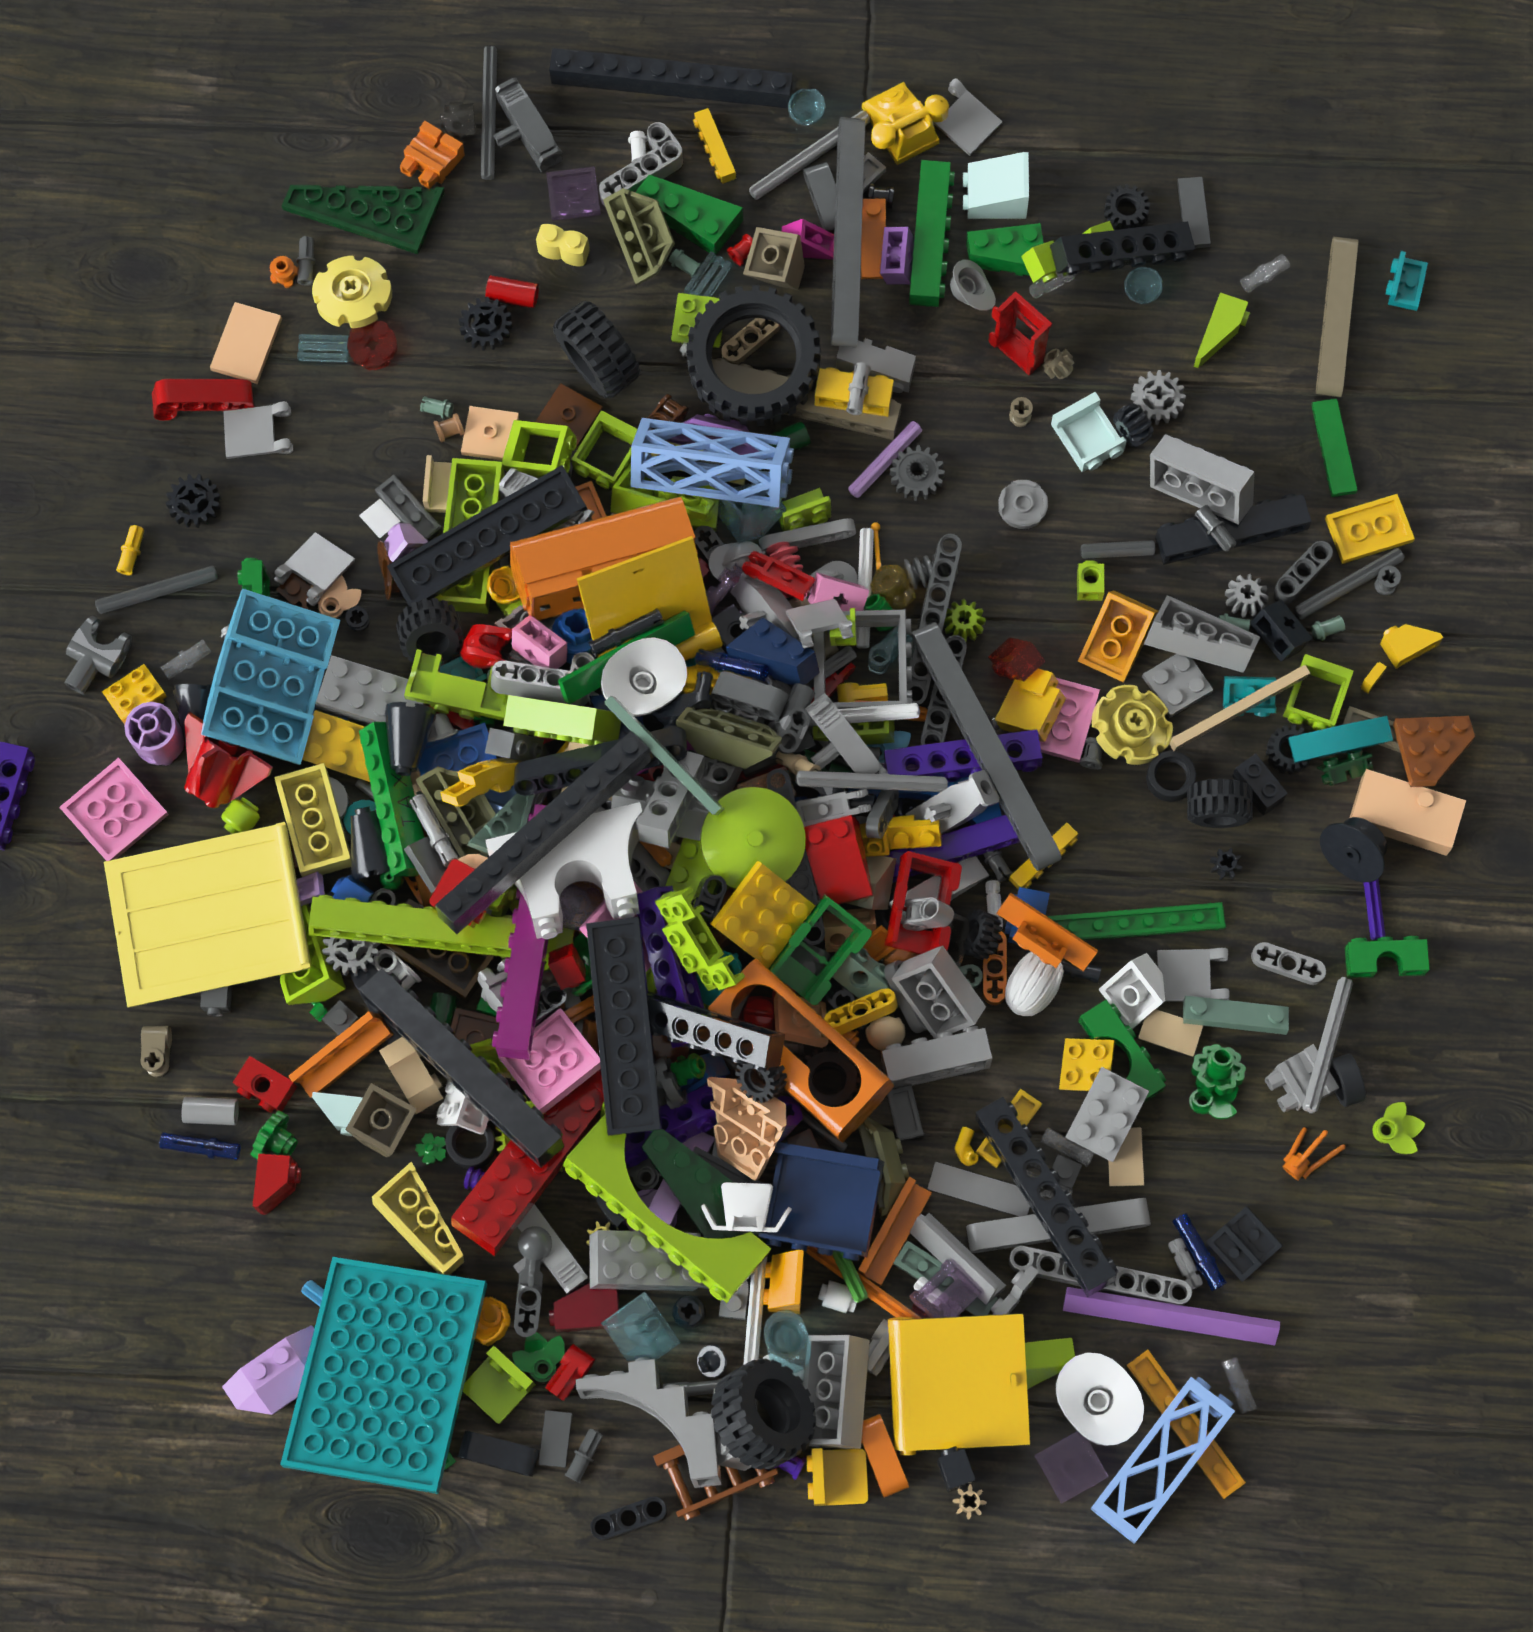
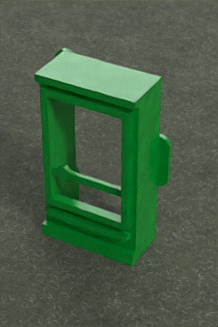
[769,894,872,1005]

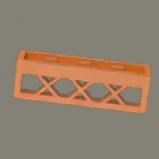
[289,1011,394,1098]
[858,1177,932,1286]

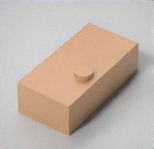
[1349,769,1466,856]

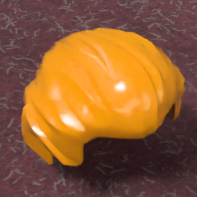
[475,1297,511,1346]

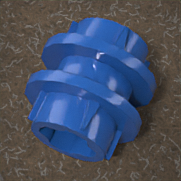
[552,608,596,664]

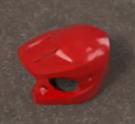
[460,624,512,669]

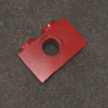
[233,1056,298,1113]

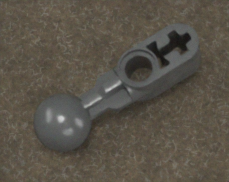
[514,1226,552,1337]

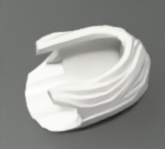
[1005,952,1064,1016]

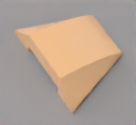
[707,1077,786,1181]

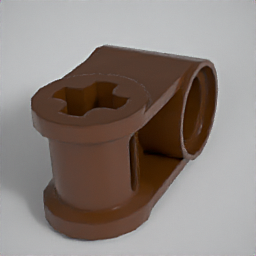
[648,394,689,430]

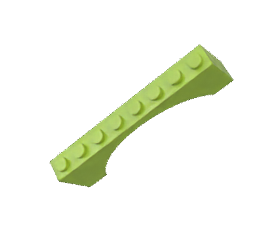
[563,1114,771,1303]

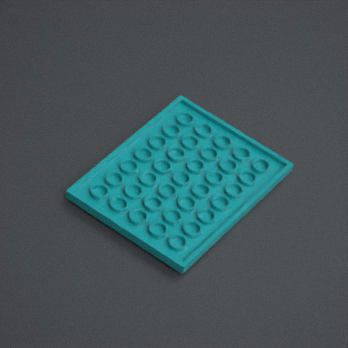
[280,1257,487,1494]

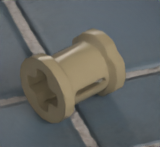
[1009,397,1033,427]

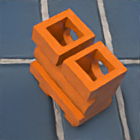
[400,121,465,189]

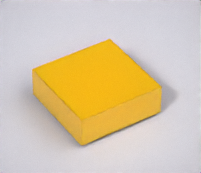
[1361,662,1386,693]

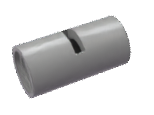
[182,1097,239,1125]

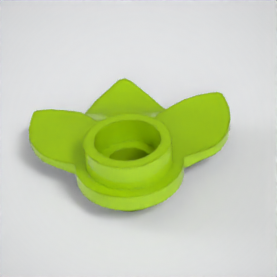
[1372,1102,1425,1154]

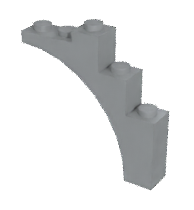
[576,1357,721,1488]

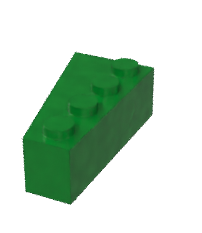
[635,175,743,257]

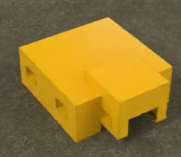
[995,667,1066,742]

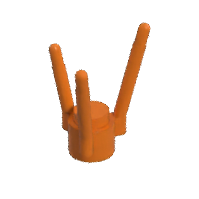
[1282,1127,1346,1180]

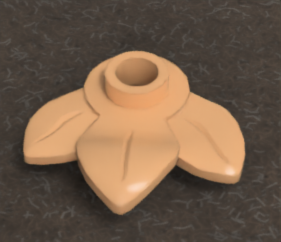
[311,575,361,619]

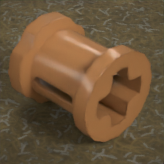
[433,413,464,443]

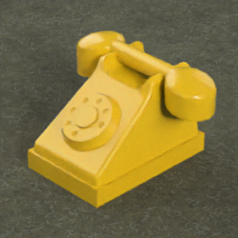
[862,82,949,165]

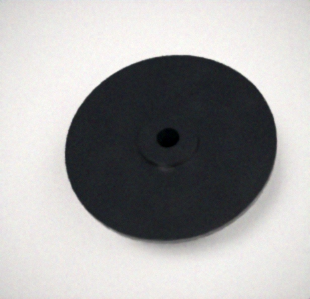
[1320,817,1387,882]

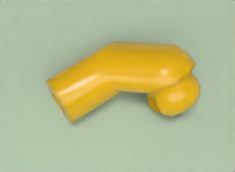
[954,1127,979,1166]

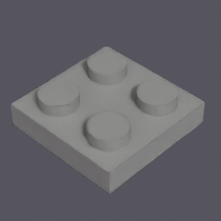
[1142,654,1213,718]

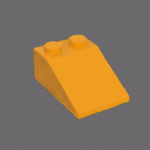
[1078,590,1159,682]
[763,1250,804,1314]

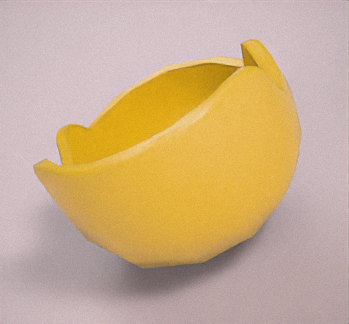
[486,566,520,605]

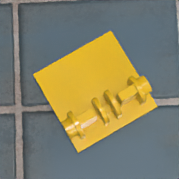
[102,664,167,725]
[1059,1038,1115,1091]

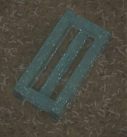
[684,251,732,297]
[297,334,349,362]

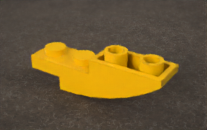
[440,758,522,807]
[860,815,942,857]

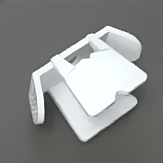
[701,1182,792,1232]

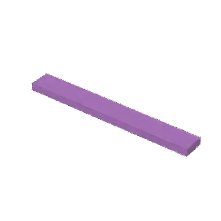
[1063,1287,1280,1345]

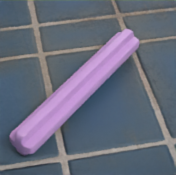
[848,421,922,498]

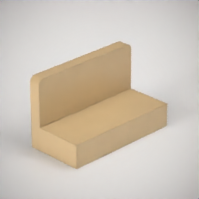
[423,455,452,513]

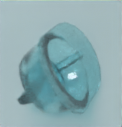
[764,1310,811,1373]

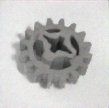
[1131,370,1186,425]
[322,937,380,976]

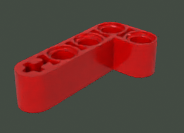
[152,379,254,421]

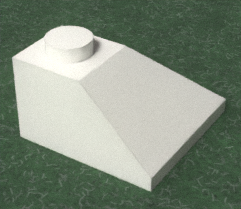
[1099,953,1165,1029]

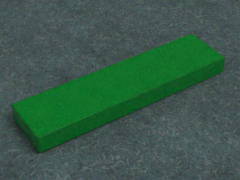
[1311,398,1357,497]

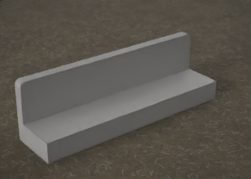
[909,1213,1006,1305]

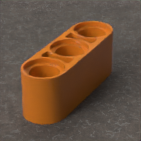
[861,1414,909,1498]

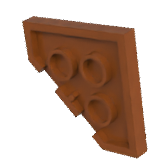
[1393,716,1475,787]

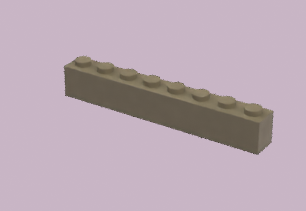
[712,358,901,440]

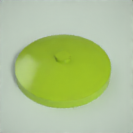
[700,787,806,890]

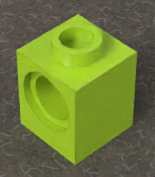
[1077,561,1104,601]

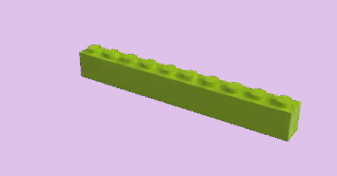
[309,895,574,961]

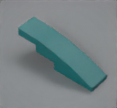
[1288,716,1393,763]

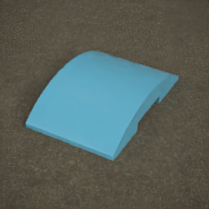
[201,589,340,765]

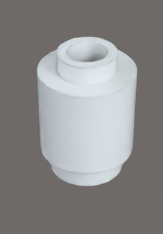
[818,1280,856,1313]

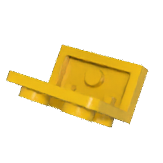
[807,1448,868,1506]

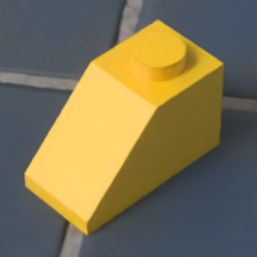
[1380,624,1443,669]

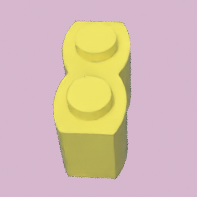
[536,224,590,266]

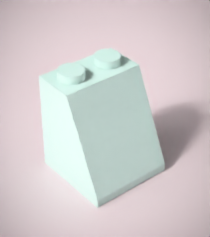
[963,152,1029,219]

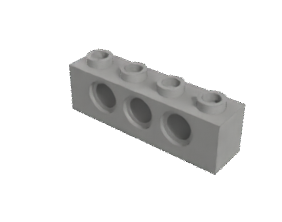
[635,751,705,848]

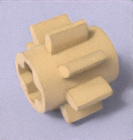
[952,1484,987,1520]

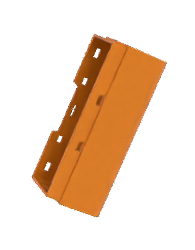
[510,497,698,621]
[707,959,894,1143]

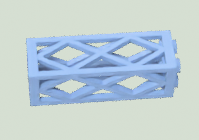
[631,418,794,508]
[1091,1377,1235,1543]

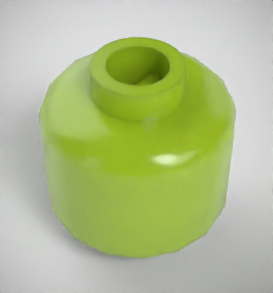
[221,797,260,834]

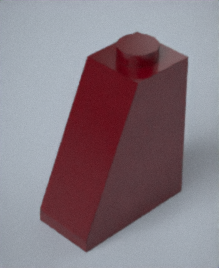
[549,1283,621,1333]

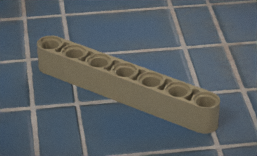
[1316,236,1358,397]

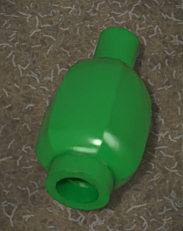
[379,872,405,892]

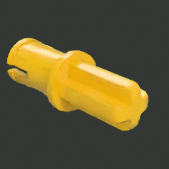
[116,525,144,576]

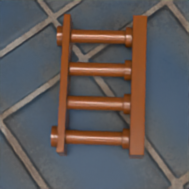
[653,1445,778,1521]

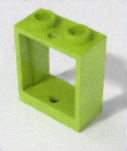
[571,410,637,489]
[502,420,577,479]
[1283,654,1354,731]

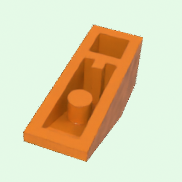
[861,199,886,279]

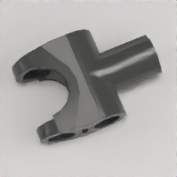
[64,616,132,695]
[766,683,815,760]

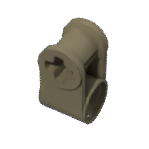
[141,1026,172,1077]

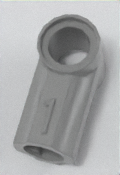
[867,1319,890,1377]

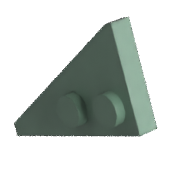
[467,793,534,853]

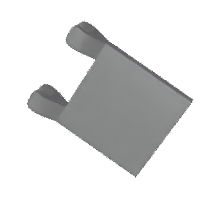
[933,78,1002,156]
[224,401,293,459]
[274,532,355,606]
[786,599,854,648]
[1157,948,1230,1002]

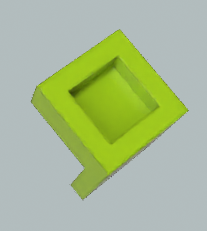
[830,608,857,646]

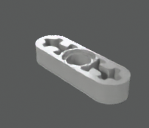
[1251,942,1326,985]

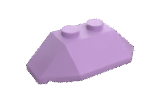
[223,1325,314,1415]

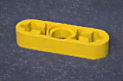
[824,988,898,1035]

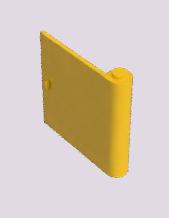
[577,536,722,661]
[888,1314,1030,1455]

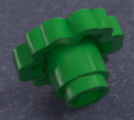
[1191,1044,1246,1096]
[251,1110,298,1160]

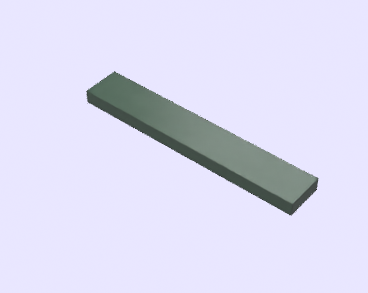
[605,696,724,815]

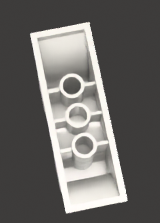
[485,802,643,939]

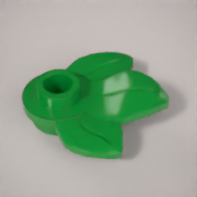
[1189,1086,1239,1119]
[512,1332,565,1383]

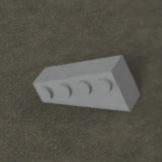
[1144,595,1260,673]

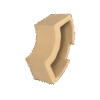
[379,1037,443,1114]

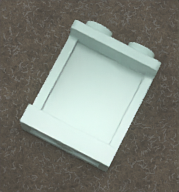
[1051,392,1126,472]

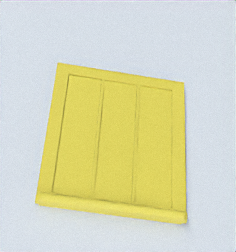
[104,822,311,1008]

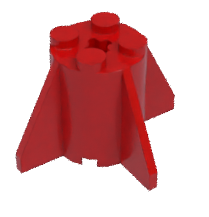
[184,712,273,808]

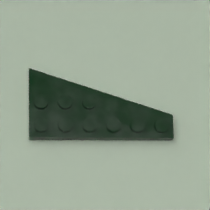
[282,185,445,254]
[641,1129,766,1244]

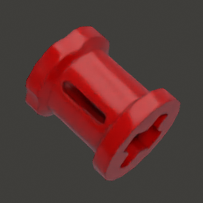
[727,234,753,266]

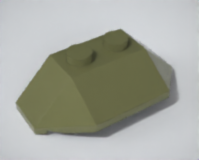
[603,188,675,285]
[676,707,782,769]
[415,766,496,858]
[858,1117,909,1220]

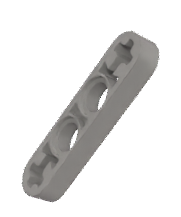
[759,518,856,554]

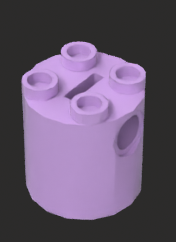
[124,702,185,766]

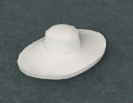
[601,637,687,716]
[1056,1353,1144,1446]

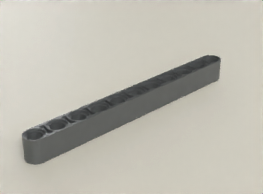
[830,117,865,348]
[911,622,1062,871]

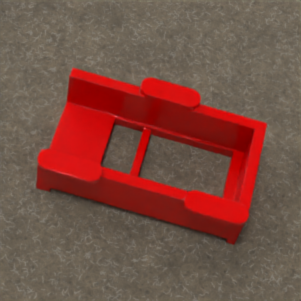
[989,291,1052,376]
[884,851,962,955]

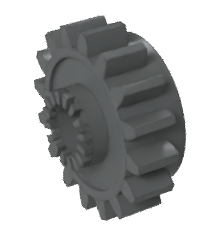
[890,445,945,501]

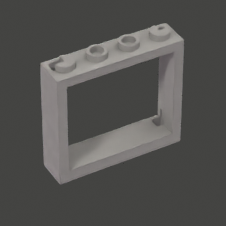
[814,610,912,709]

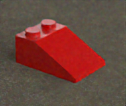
[804,815,874,905]

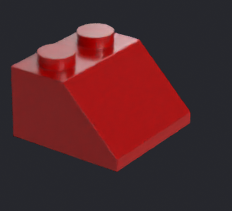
[253,1154,301,1215]

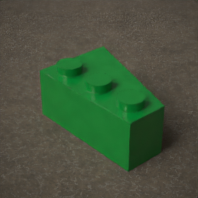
[966,223,1043,276]

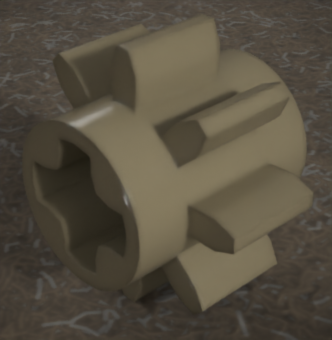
[1043,349,1074,379]

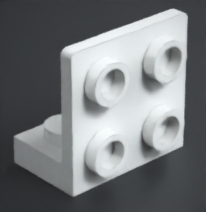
[437,1081,489,1134]

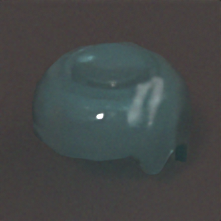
[787,89,826,126]
[1124,266,1163,304]

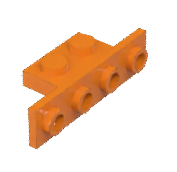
[996,893,1098,971]

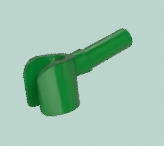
[309,1002,328,1022]

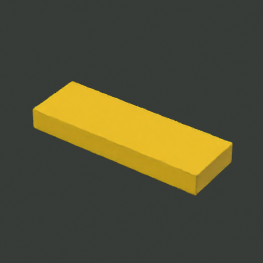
[975,1089,1042,1168]

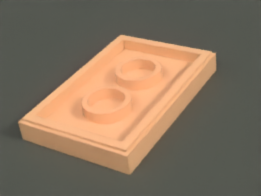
[210,302,282,384]

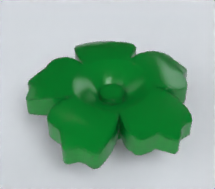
[415,1133,446,1165]

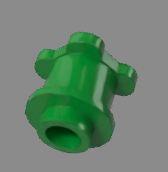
[671,1053,706,1086]

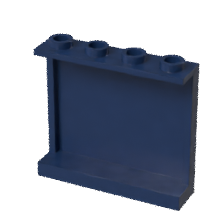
[758,1142,885,1261]

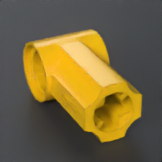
[837,683,888,702]

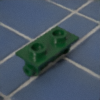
[1317,749,1373,786]

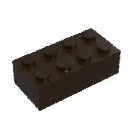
[381,898,497,1003]

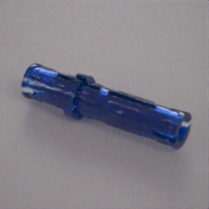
[695,649,769,681]
[159,1132,241,1160]
[1172,1213,1227,1291]

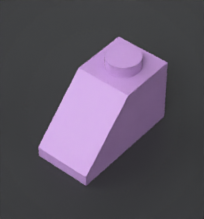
[384,523,428,562]

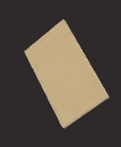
[1138,1009,1203,1057]
[1108,1127,1144,1186]

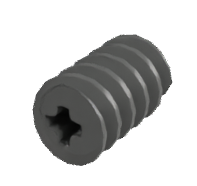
[904,550,958,590]

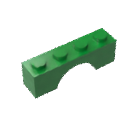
[1078,999,1166,1103]

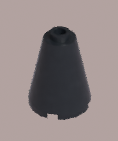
[173,684,212,746]
[385,702,436,776]
[351,806,390,879]

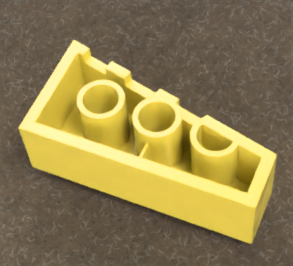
[372,1162,464,1275]

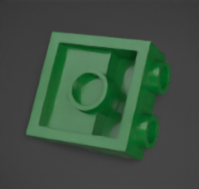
[238,558,270,597]

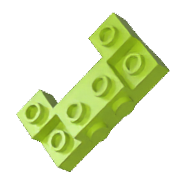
[404,649,508,721]
[655,886,745,991]

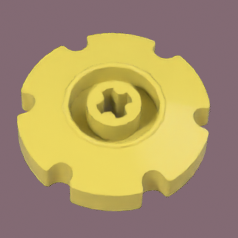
[312,256,392,328]
[1092,685,1173,765]

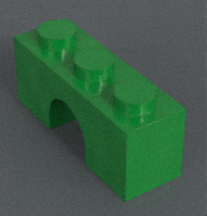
[1345,936,1430,978]

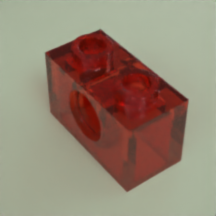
[988,637,1045,682]

